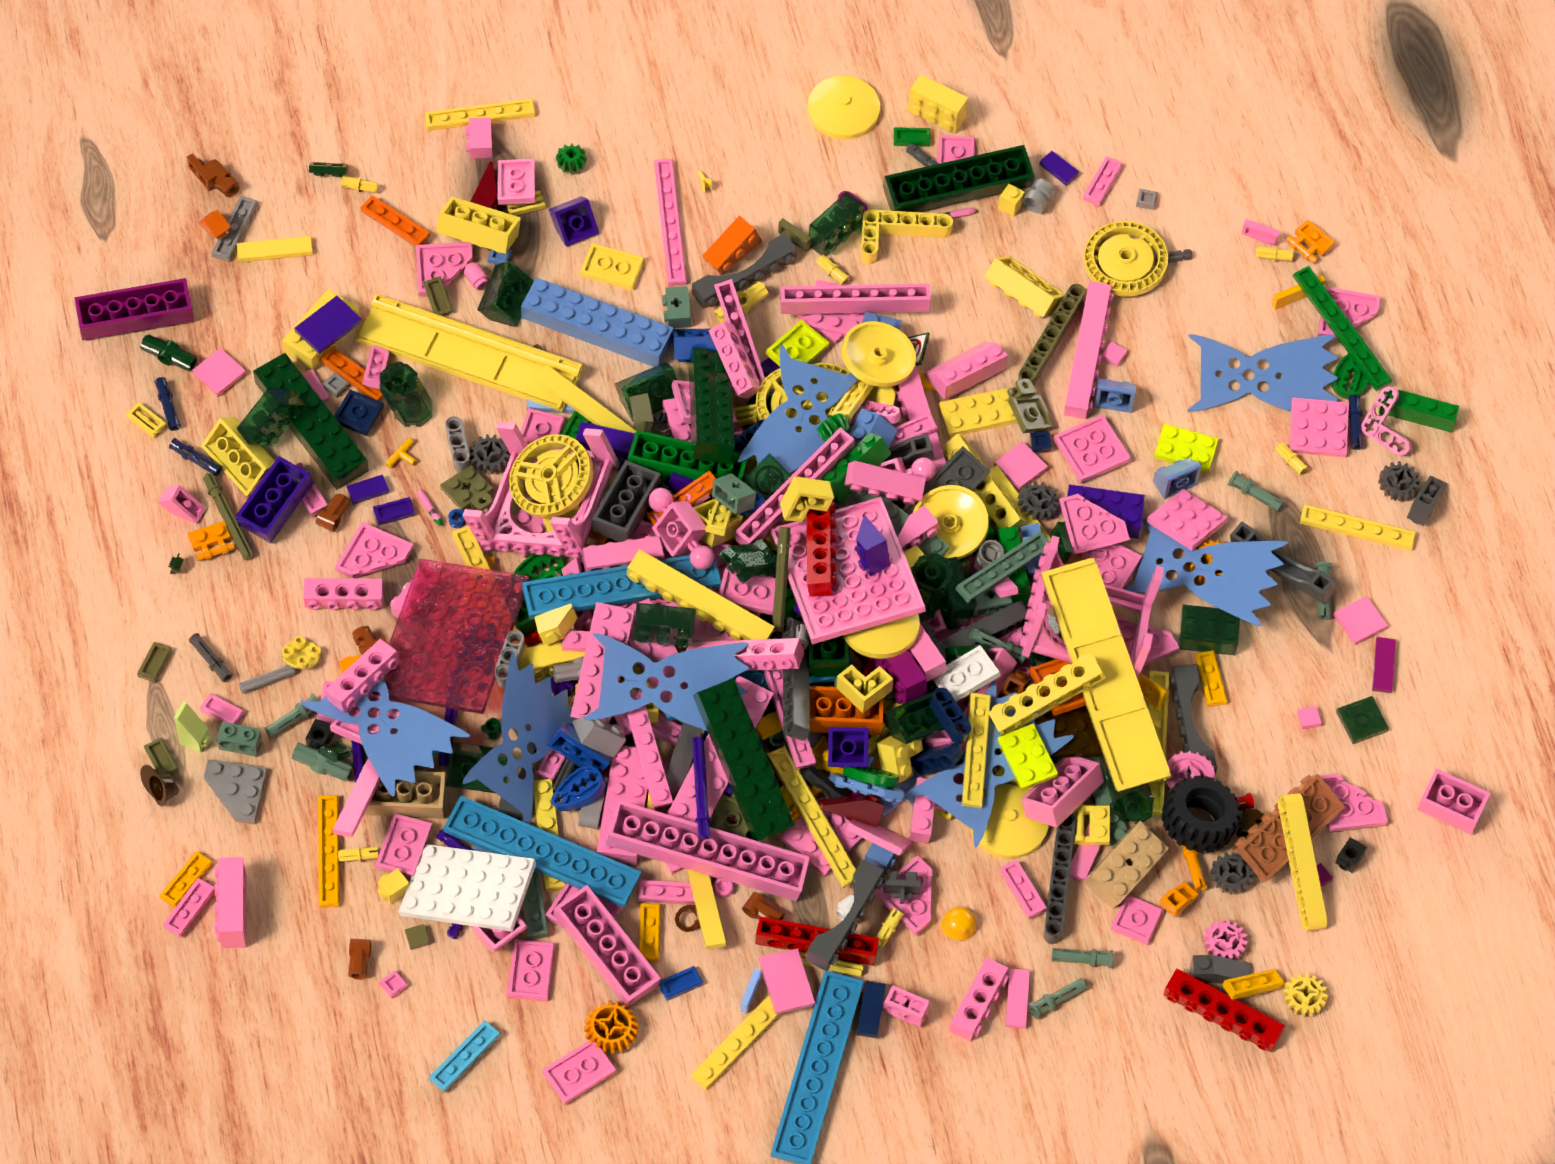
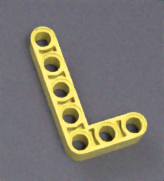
[861,210,953,264]

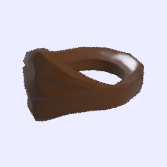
[675,905,700,932]

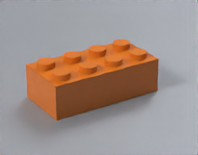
[809,686,883,735]

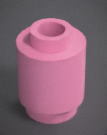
[464,262,489,290]

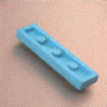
[429,1021,500,1093]

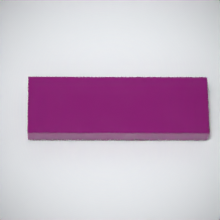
[1372,637,1396,693]

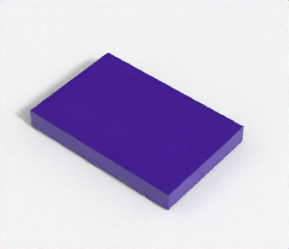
[294,296,362,355]

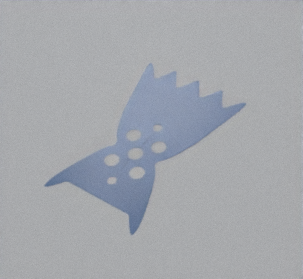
[1187,334,1338,412]
[738,345,858,475]
[1123,519,1288,626]
[584,633,749,731]
[463,651,575,824]
[300,678,470,796]
[905,680,1074,847]

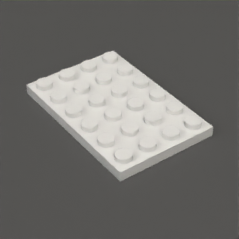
[399,844,536,932]

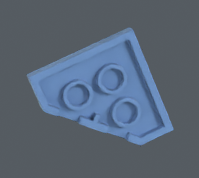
[829,772,904,802]

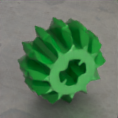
[556,143,587,174]
[817,413,851,442]

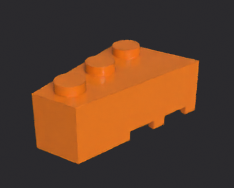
[702,215,762,275]

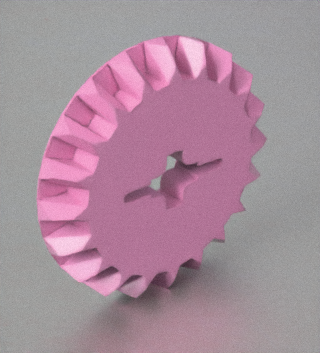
[1165,751,1215,789]

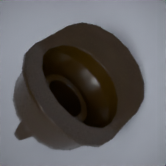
[140,765,179,807]

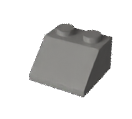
[572,716,626,758]

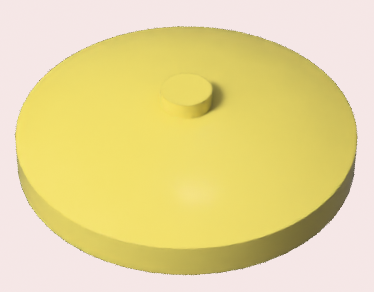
[808,76,880,139]
[841,321,916,387]
[913,485,989,560]
[843,614,920,659]
[970,784,1049,859]

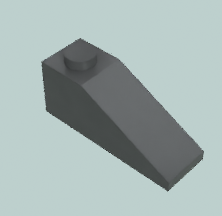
[1407,475,1447,526]
[1190,955,1251,983]

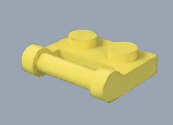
[1074,804,1110,845]

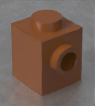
[1001,670,1031,695]

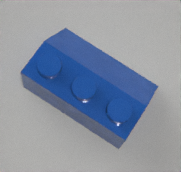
[673,328,717,362]
[547,721,612,772]

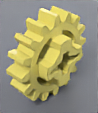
[1283,973,1328,1017]

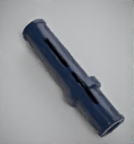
[154,377,181,431]
[1348,395,1363,450]
[169,438,222,477]

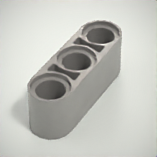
[445,416,470,472]
[495,630,525,688]
[578,776,609,829]

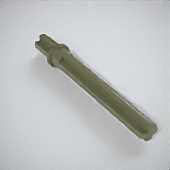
[203,472,254,560]
[772,527,791,632]

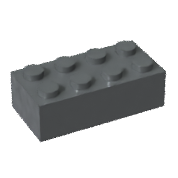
[592,460,661,542]

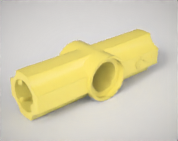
[714,282,769,323]

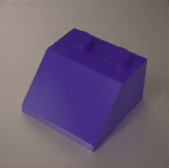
[549,196,599,246]
[856,517,891,576]
[828,727,869,767]

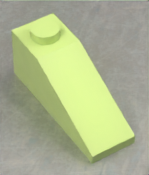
[174,701,211,753]

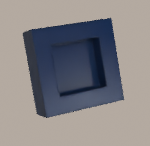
[1030,431,1052,453]

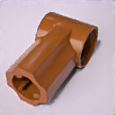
[315,493,350,532]
[742,892,785,920]
[348,938,371,980]

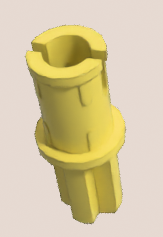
[341,175,378,193]
[1255,246,1293,262]
[816,255,850,285]
[1275,443,1308,475]
[338,846,378,862]
[876,908,904,947]

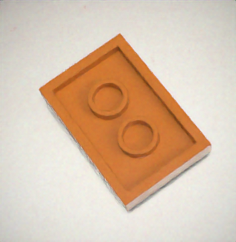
[1029,659,1086,716]

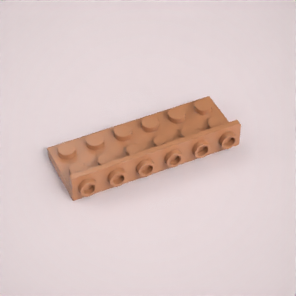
[1231,774,1345,883]

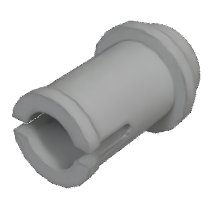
[796,624,809,650]

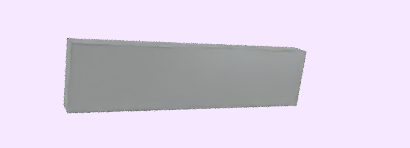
[212,196,258,262]

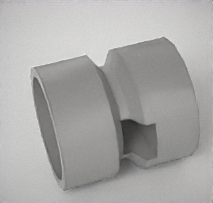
[1022,179,1055,214]
[974,540,1004,569]

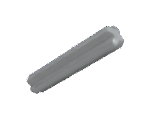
[239,665,296,694]

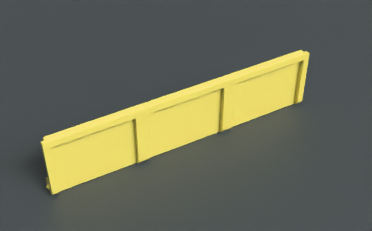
[355,294,584,412]
[1041,558,1172,792]

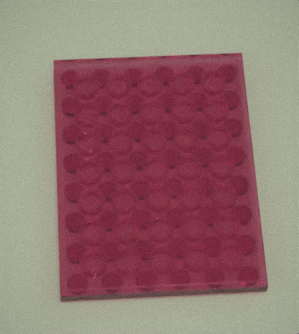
[372,558,530,714]

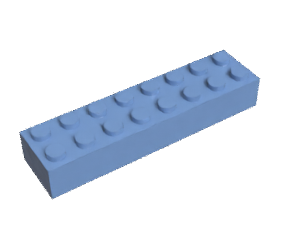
[521,277,674,369]

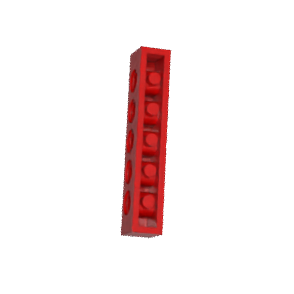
[807,502,836,597]
[755,916,879,966]
[1163,968,1285,1052]

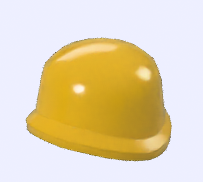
[941,906,976,941]

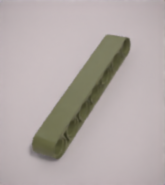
[1018,284,1085,388]

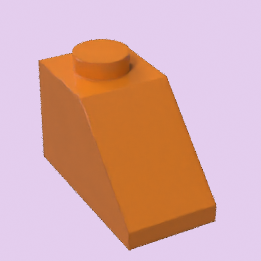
[198,209,231,239]

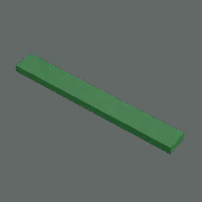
[1292,266,1393,391]

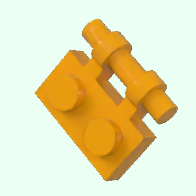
[1286,220,1335,264]
[188,521,235,561]

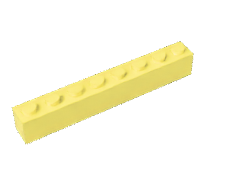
[626,549,775,640]

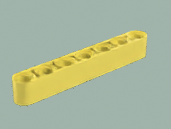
[1278,793,1327,931]

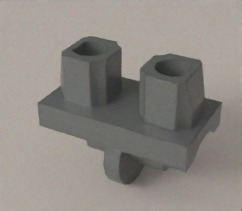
[884,871,921,904]

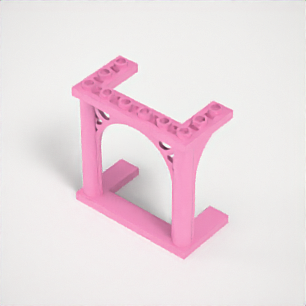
[462,422,620,558]
[1020,535,1164,679]

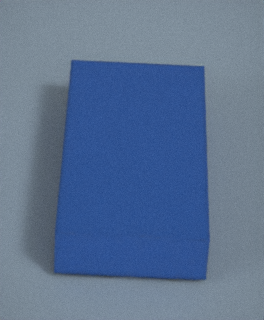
[659,966,703,1001]

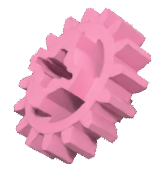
[1203,919,1247,960]

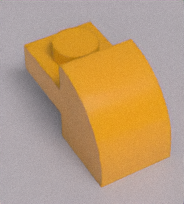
[1159,881,1199,918]

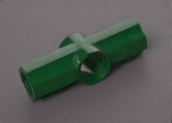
[140,334,198,372]

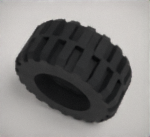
[1161,776,1241,853]

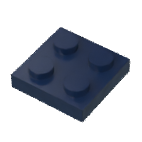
[334,389,384,436]

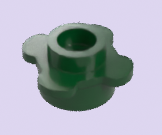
[168,553,184,574]
[481,718,502,740]

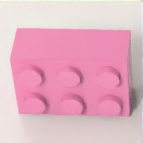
[1417,768,1491,835]

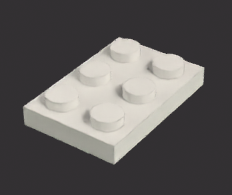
[932,646,1001,702]

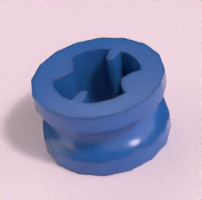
[448,509,466,528]

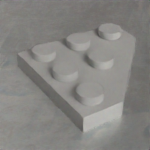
[204,759,267,824]

